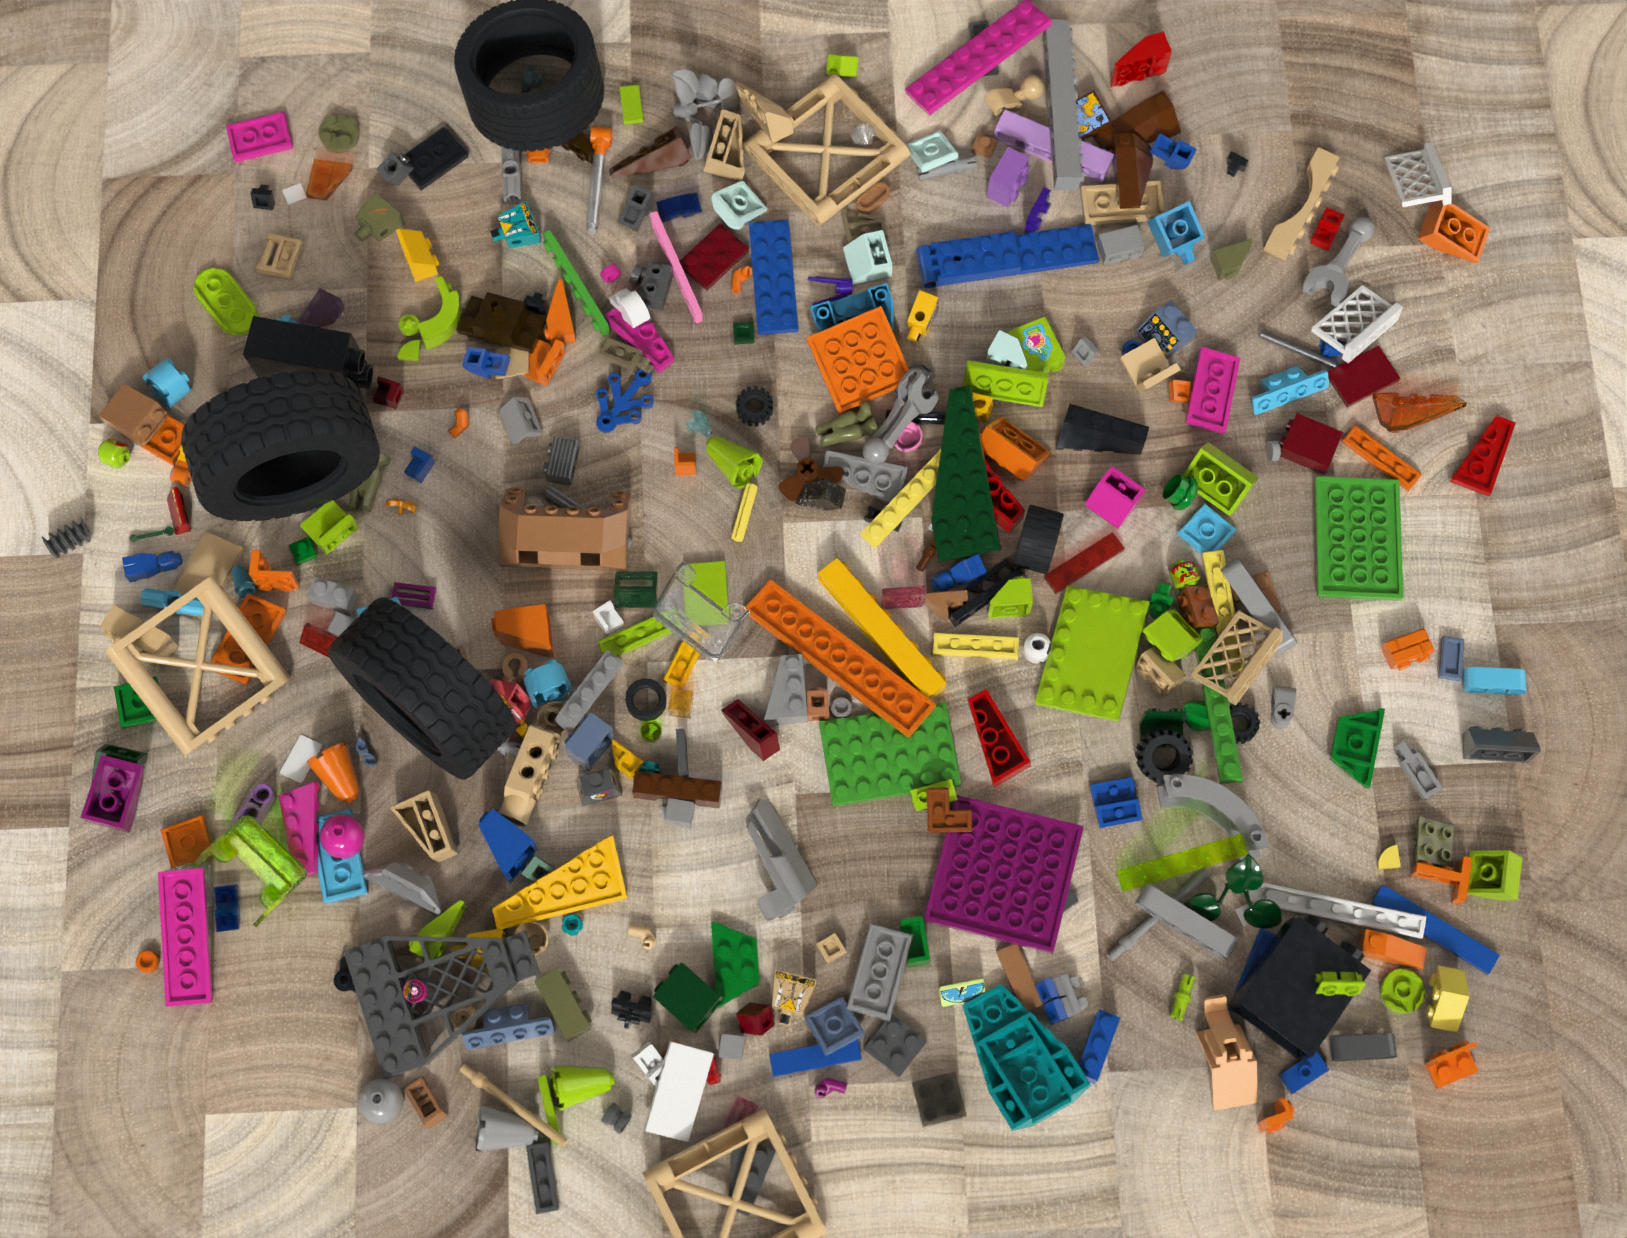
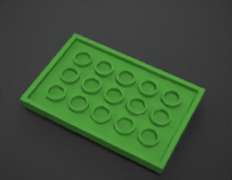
[1314,476,1403,601]
[819,702,961,806]

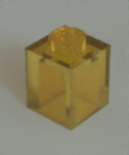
[668,688,694,719]

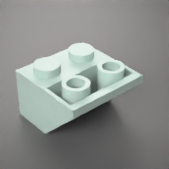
[843,230,893,285]
[986,330,1027,370]

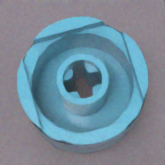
[143,358,192,408]
[523,660,573,708]

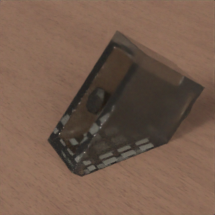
[796,479,846,511]

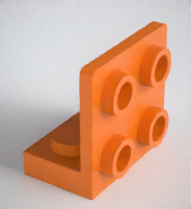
[522,339,566,387]
[249,550,300,592]
[1424,1040,1479,1089]

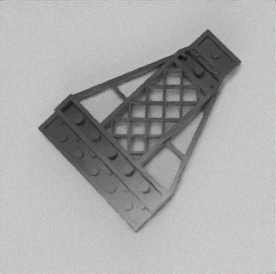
[344,931,541,1079]

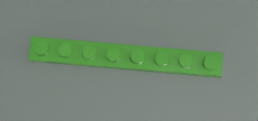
[1195,627,1243,784]

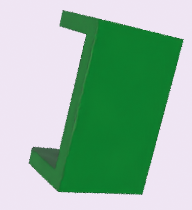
[899,916,930,968]

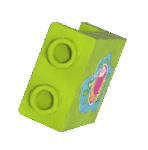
[1007,316,1066,373]

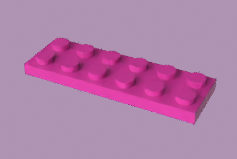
[158,868,213,1007]

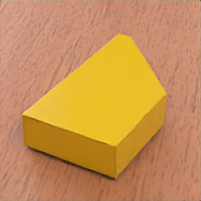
[611,739,644,780]

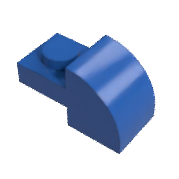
[1150,133,1197,170]
[462,347,510,378]

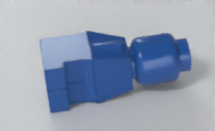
[122,551,183,583]
[930,554,987,592]

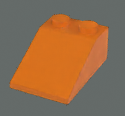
[1418,200,1490,263]

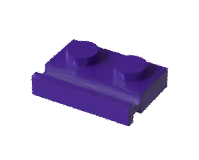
[1024,187,1051,233]

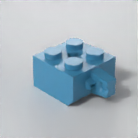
[1147,201,1204,264]

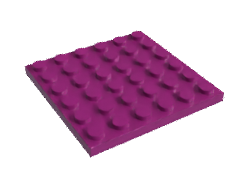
[924,795,1084,954]

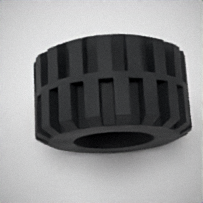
[1135,728,1193,784]

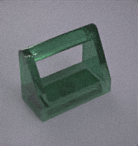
[614,571,658,608]

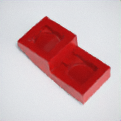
[1310,207,1345,251]

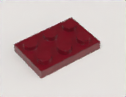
[679,223,749,291]

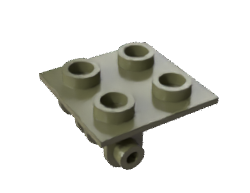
[1412,816,1454,867]

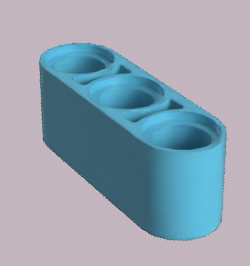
[1463,667,1527,695]

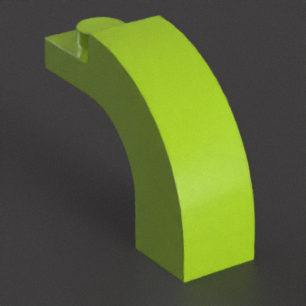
[417,276,462,350]

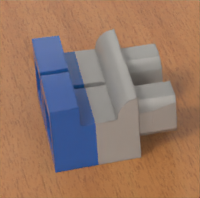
[1035,973,1088,1025]

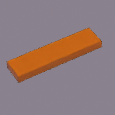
[1342,425,1422,492]

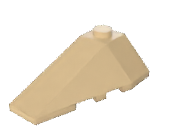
[735,82,794,143]

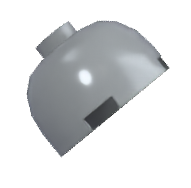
[358,1079,405,1125]

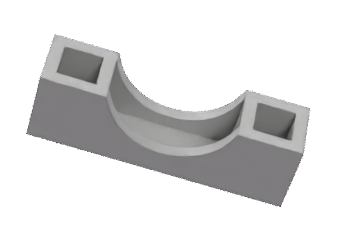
[554,650,624,734]

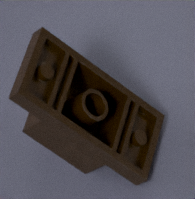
[456,292,547,354]

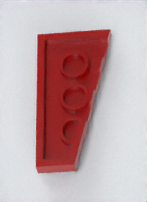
[1450,415,1516,497]

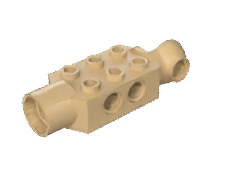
[499,701,566,826]

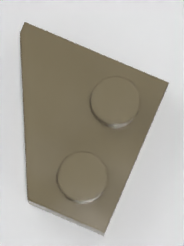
[841,209,887,244]

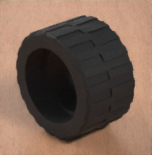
[1013,505,1064,574]

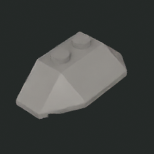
[362,862,443,917]

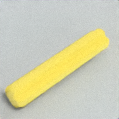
[731,483,758,542]

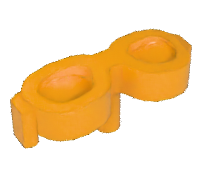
[385,498,417,514]

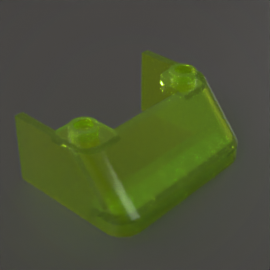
[193,816,307,928]

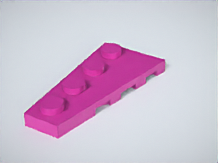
[278,782,320,879]

